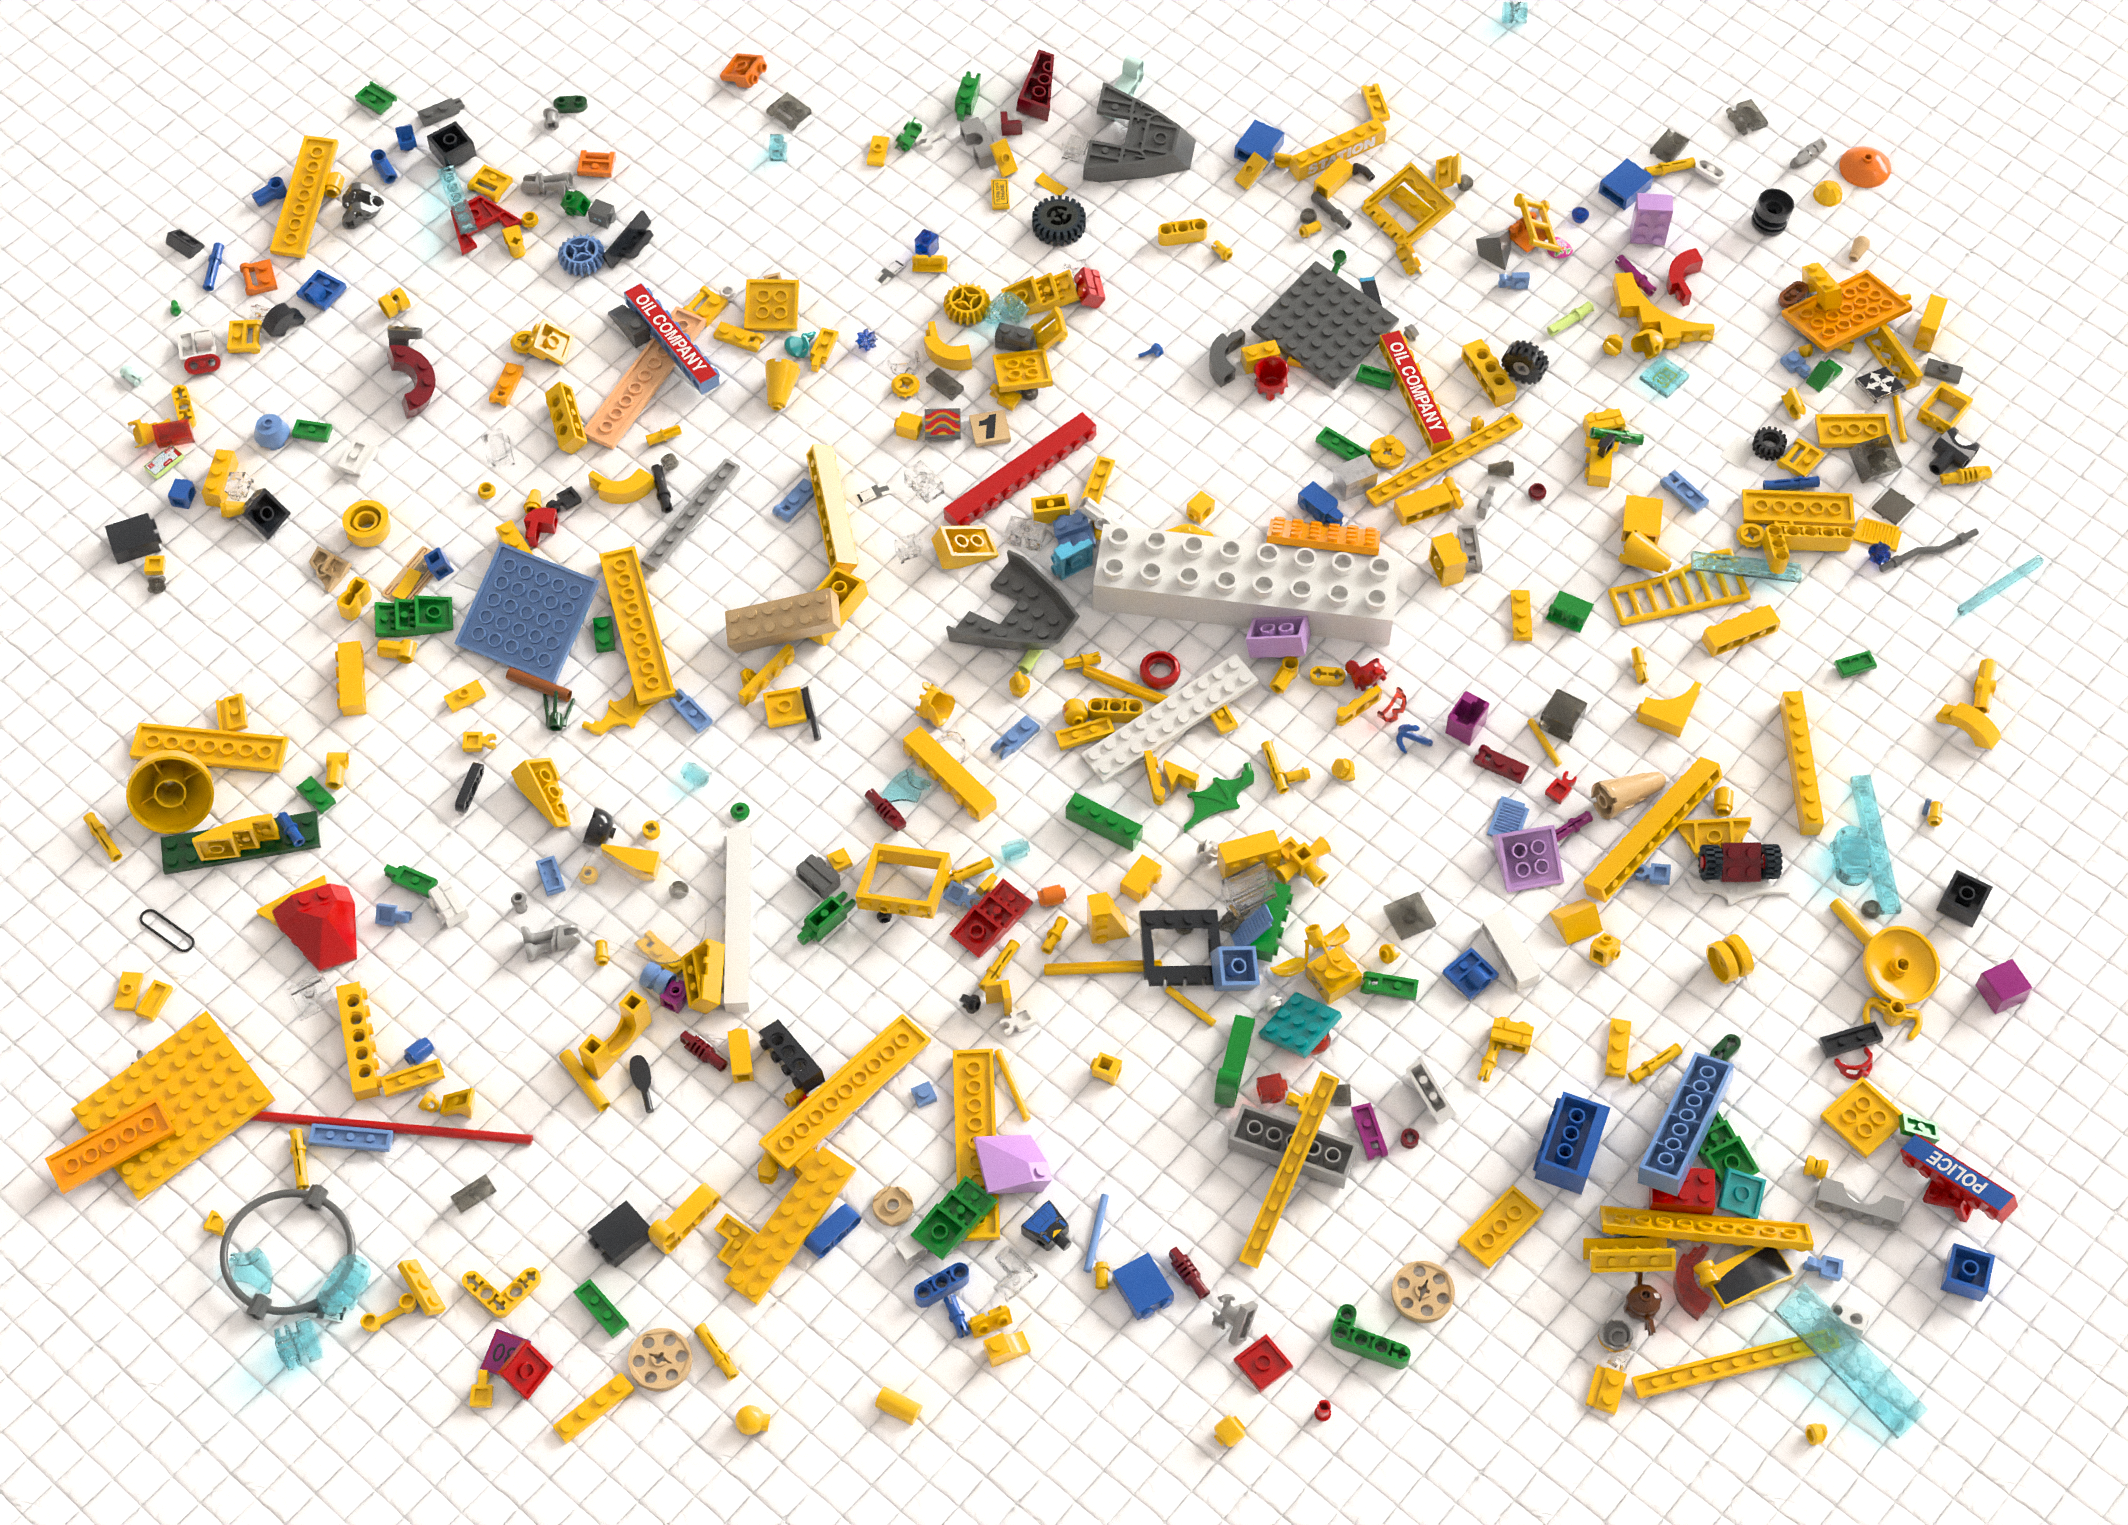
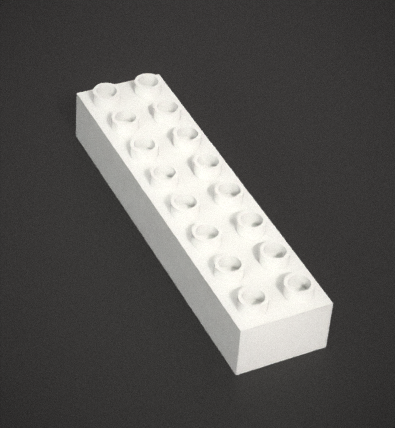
[1093,524,1400,645]

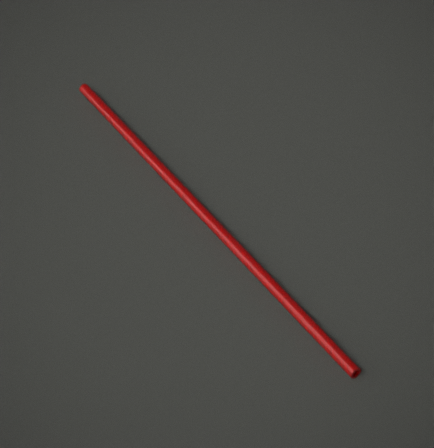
[250,1111,533,1145]

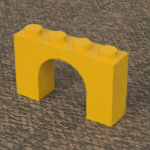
[578,989,652,1080]

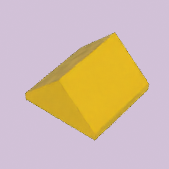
[1549,898,1603,946]

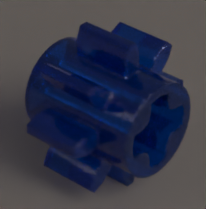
[855,328,878,352]
[1868,541,1891,566]

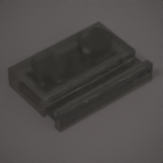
[1650,128,1690,163]

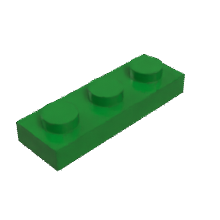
[1315,426,1371,461]
[573,1279,630,1339]

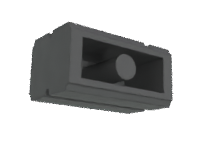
[995,322,1034,352]
[795,854,841,900]

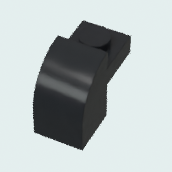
[261,303,306,337]

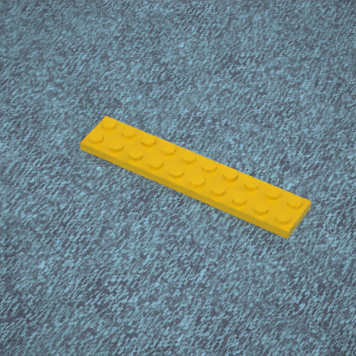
[599,546,676,706]
[758,1013,931,1172]
[953,1048,1000,1242]
[1599,1205,1814,1252]

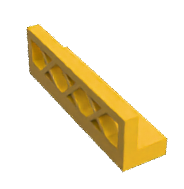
[1864,324,1923,392]

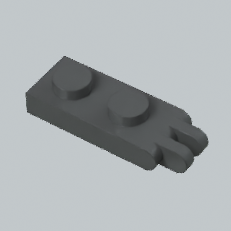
[417,98,465,127]

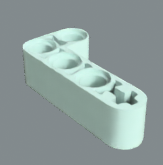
[1102,55,1144,121]

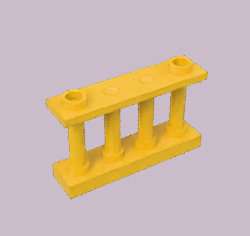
[1583,1237,1676,1273]

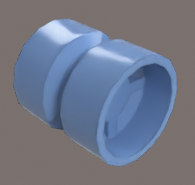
[639,962,677,995]

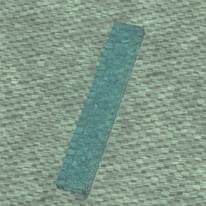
[437,165,478,235]
[1690,551,1802,583]

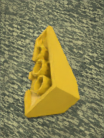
[511,758,571,828]

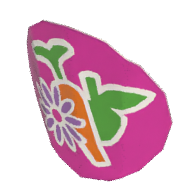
[1547,237,1573,259]

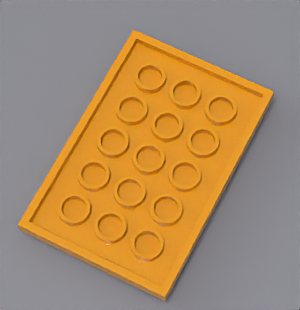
[1781,270,1912,353]
[1266,517,1380,556]

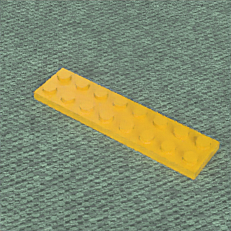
[270,135,339,259]
[129,723,290,773]
[724,1146,857,1306]

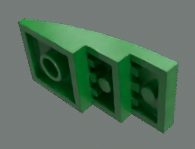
[374,595,454,637]
[1698,1111,1760,1186]
[911,1176,998,1261]

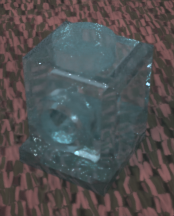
[769,134,788,162]

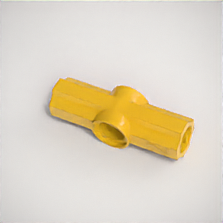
[1973,658,1997,714]

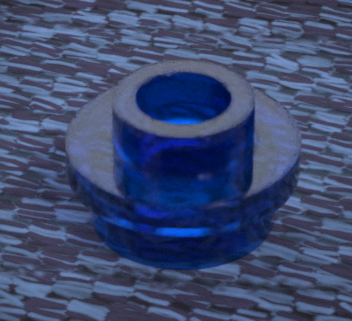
[1572,207,1589,223]

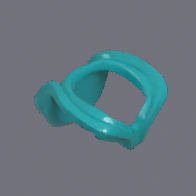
[784,331,816,358]

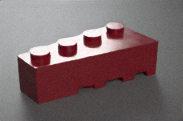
[1016,49,1054,122]

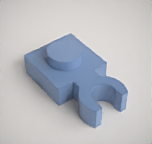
[1498,272,1530,289]
[1636,863,1671,885]
[943,880,980,909]

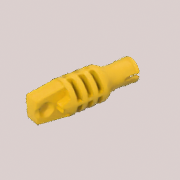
[1940,466,1992,486]

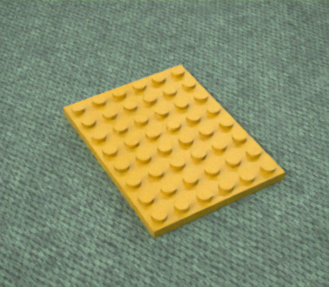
[71,1010,276,1201]

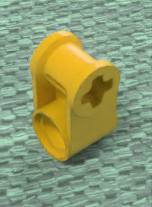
[501,225,526,258]

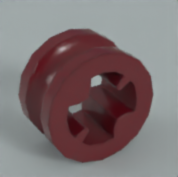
[1400,1128,1419,1149]

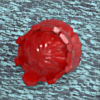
[1253,356,1289,402]
[1345,658,1388,691]

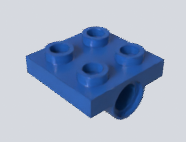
[296,269,347,311]
[1442,947,1499,1000]

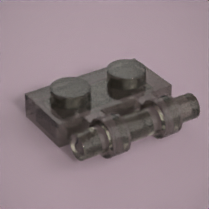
[1725,99,1768,136]

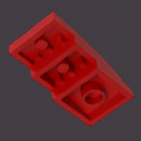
[949,878,1033,959]

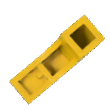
[924,321,972,371]
[588,468,655,504]

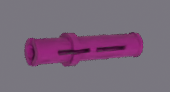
[1615,255,1657,296]
[1555,810,1593,842]

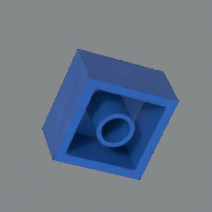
[1940,1243,1995,1302]

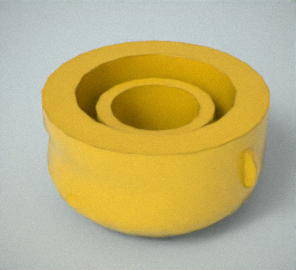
[342,500,391,547]

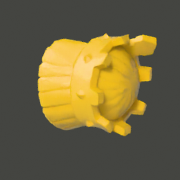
[915,682,955,727]

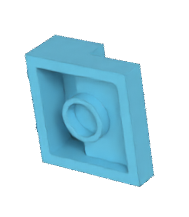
[1050,539,1093,581]

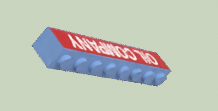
[624,283,720,395]

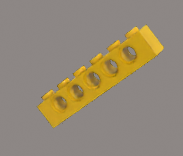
[336,981,383,1101]

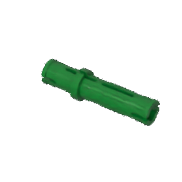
[1590,426,1644,445]

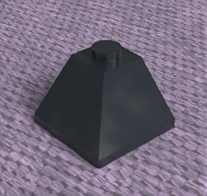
[241,488,291,540]

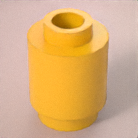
[325,172,345,198]
[1713,786,1734,816]

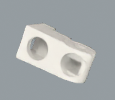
[1826,1303,1870,1339]

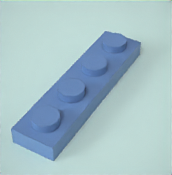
[308,1123,394,1152]

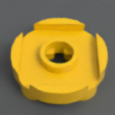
[1369,435,1406,470]

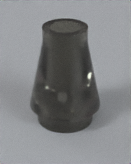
[1488,460,1514,478]

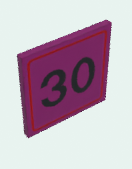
[480,1328,531,1376]

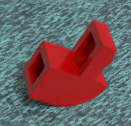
[524,507,559,548]

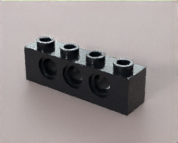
[758,1019,825,1094]

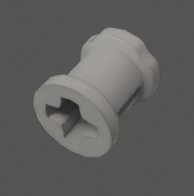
[543,107,559,130]

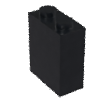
[105,513,162,565]
[587,1200,650,1268]

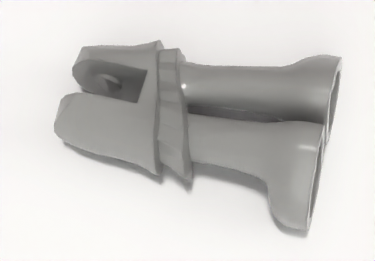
[520,172,573,200]
[521,924,580,961]

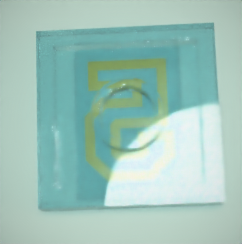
[1639,355,1690,399]

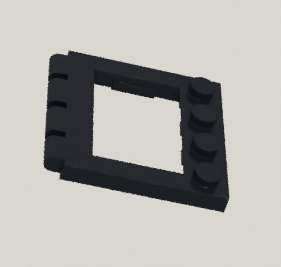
[1138,909,1221,987]

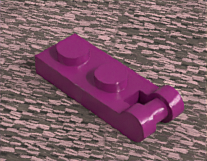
[1351,1102,1388,1161]

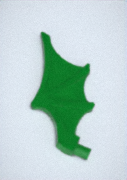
[1184,762,1254,833]

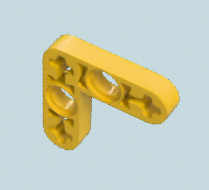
[462,1267,541,1318]

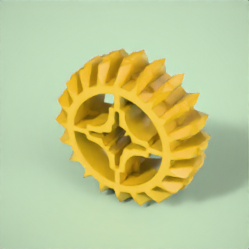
[943,282,991,326]

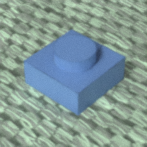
[910,1081,937,1108]

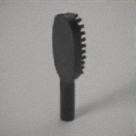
[801,685,822,741]
[629,1055,654,1113]

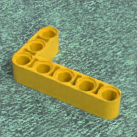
[1762,524,1855,574]

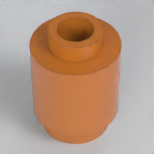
[1037,884,1067,907]

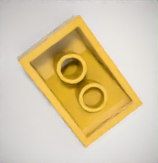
[931,526,999,569]

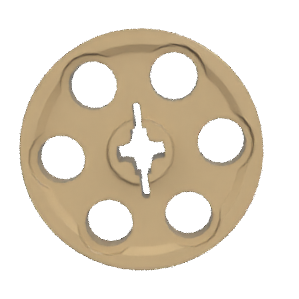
[1391,1261,1455,1323]
[628,1328,693,1392]

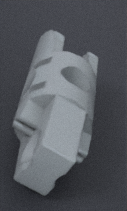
[1790,138,1828,169]

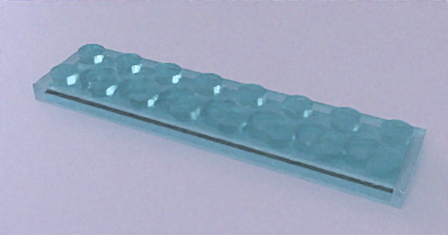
[1774,1282,1929,1439]

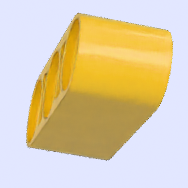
[1158,218,1208,246]
[1088,698,1143,723]

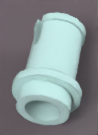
[119,365,143,386]

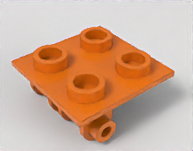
[1506,212,1547,253]

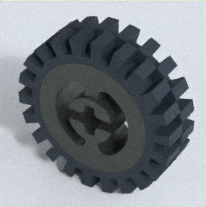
[1032,195,1086,246]

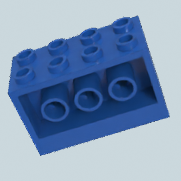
[1533,1091,1611,1195]

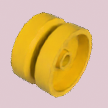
[1706,933,1754,985]

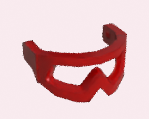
[1834,1047,1873,1080]

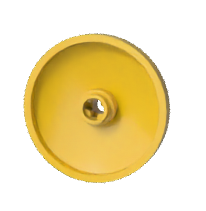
[1863,926,1940,1005]

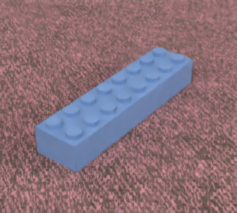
[1637,1052,1734,1196]

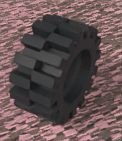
[1752,426,1787,461]

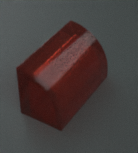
[152,419,195,449]

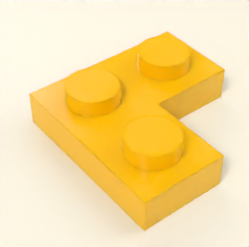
[714,1213,758,1268]

